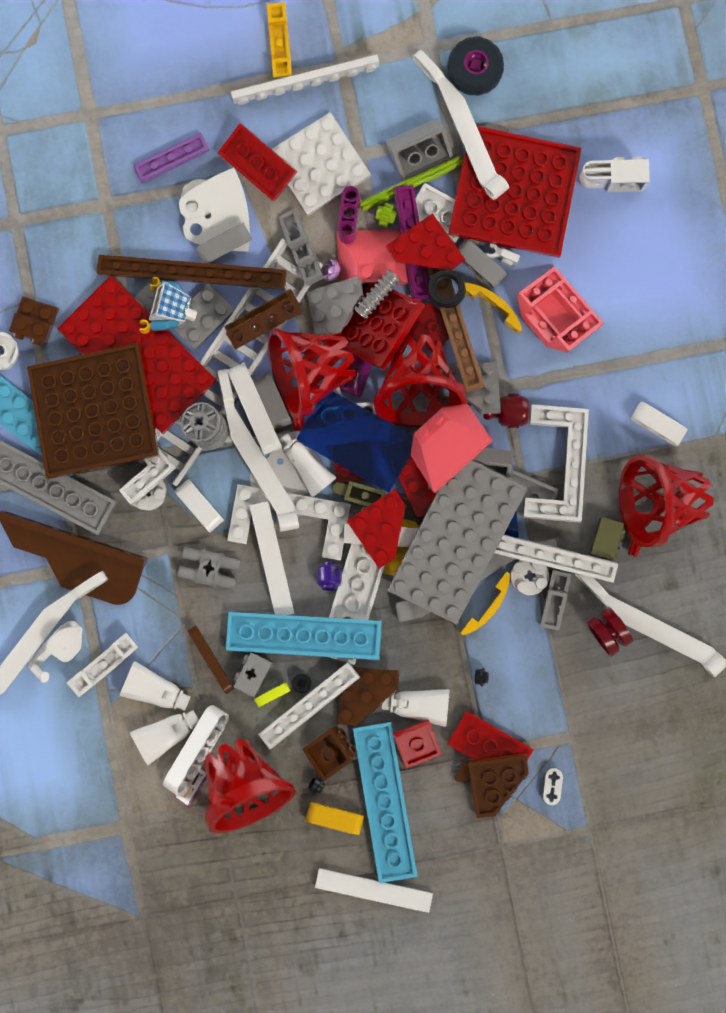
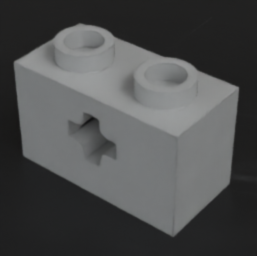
[232,652,272,697]

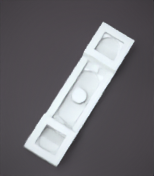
[67,633,139,697]

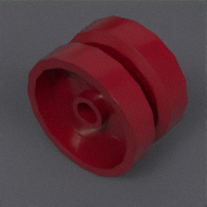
[586,607,634,657]

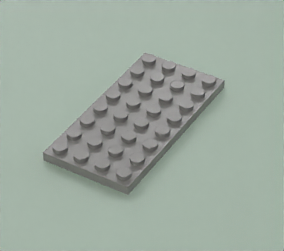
[388,460,528,624]

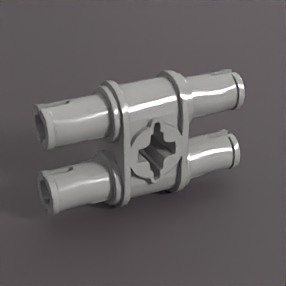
[178,547,241,590]

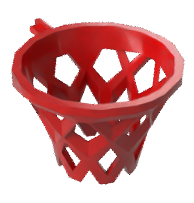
[268,328,356,432]
[373,335,467,428]
[618,454,714,557]
[203,739,296,834]

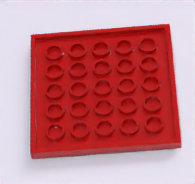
[448,126,582,258]

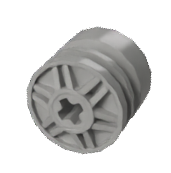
[181,402,229,450]

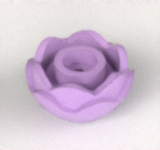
[322,259,340,282]

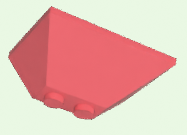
[336,229,409,286]
[517,266,604,352]
[411,404,493,493]

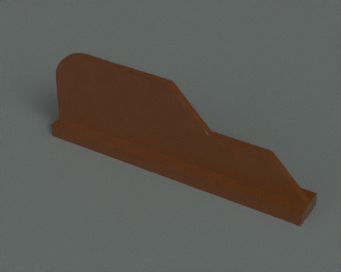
[0,510,148,605]

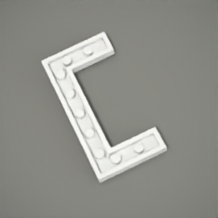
[523,404,589,523]
[119,447,176,506]
[227,484,351,561]

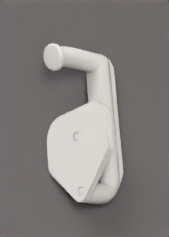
[28,621,82,683]

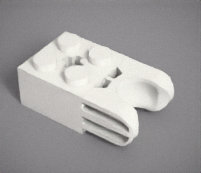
[579,157,650,192]

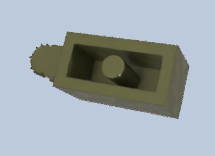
[332,481,387,507]
[589,517,626,561]

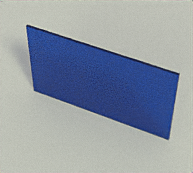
[296,391,413,493]

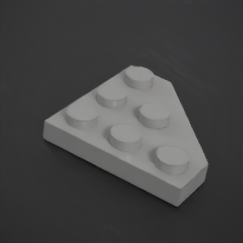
[307,277,364,344]
[442,362,501,414]

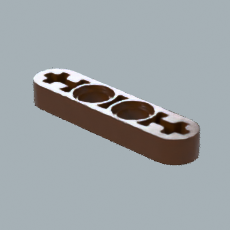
[188,625,234,694]

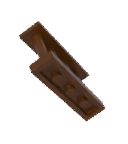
[225,289,303,350]

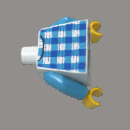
[139,277,197,334]

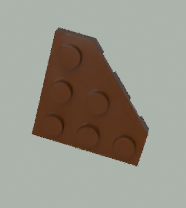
[337,667,399,726]
[468,753,529,818]

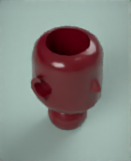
[483,393,530,429]

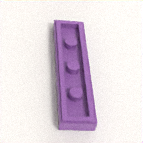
[133,133,210,183]

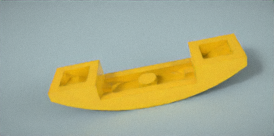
[266,2,292,79]
[464,282,522,335]
[460,571,510,636]

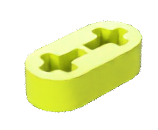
[254,682,291,708]

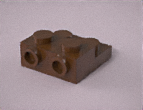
[9,296,59,346]
[302,726,358,782]

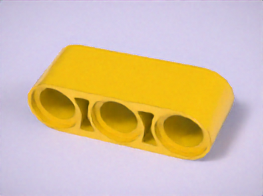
[305,802,364,835]

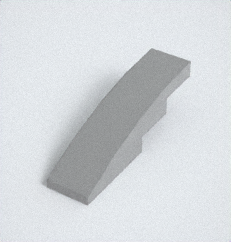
[278,209,324,286]
[540,568,572,631]

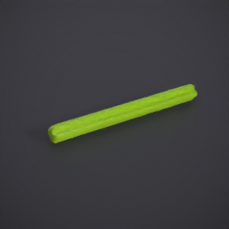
[360,156,463,212]

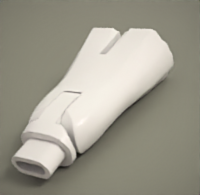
[279,433,337,497]
[120,661,191,711]
[382,689,450,727]
[130,710,199,765]

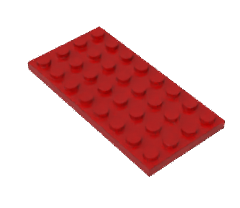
[57,275,217,435]

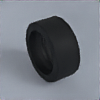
[428,270,466,308]

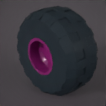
[447,36,504,96]

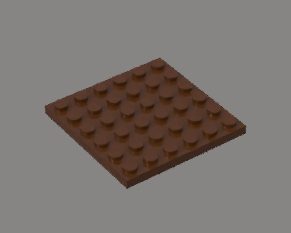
[27,343,160,479]

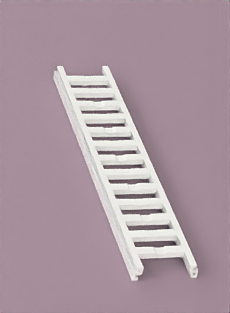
[138,238,324,487]

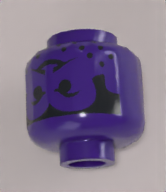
[317,562,342,591]

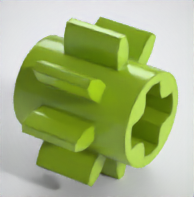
[375,203,397,228]

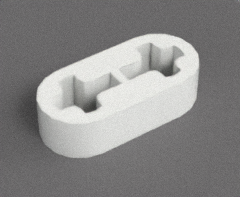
[542,768,563,805]

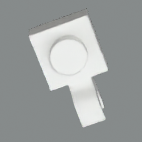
[486,244,520,267]

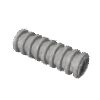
[354,270,400,319]

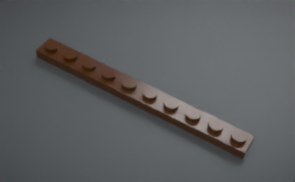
[96,255,287,290]

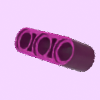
[338,186,360,244]

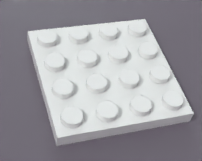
[272,112,371,216]

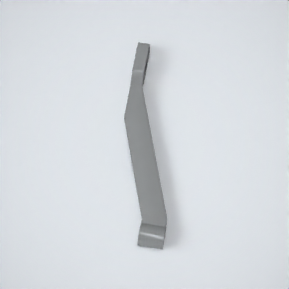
[395,539,557,622]

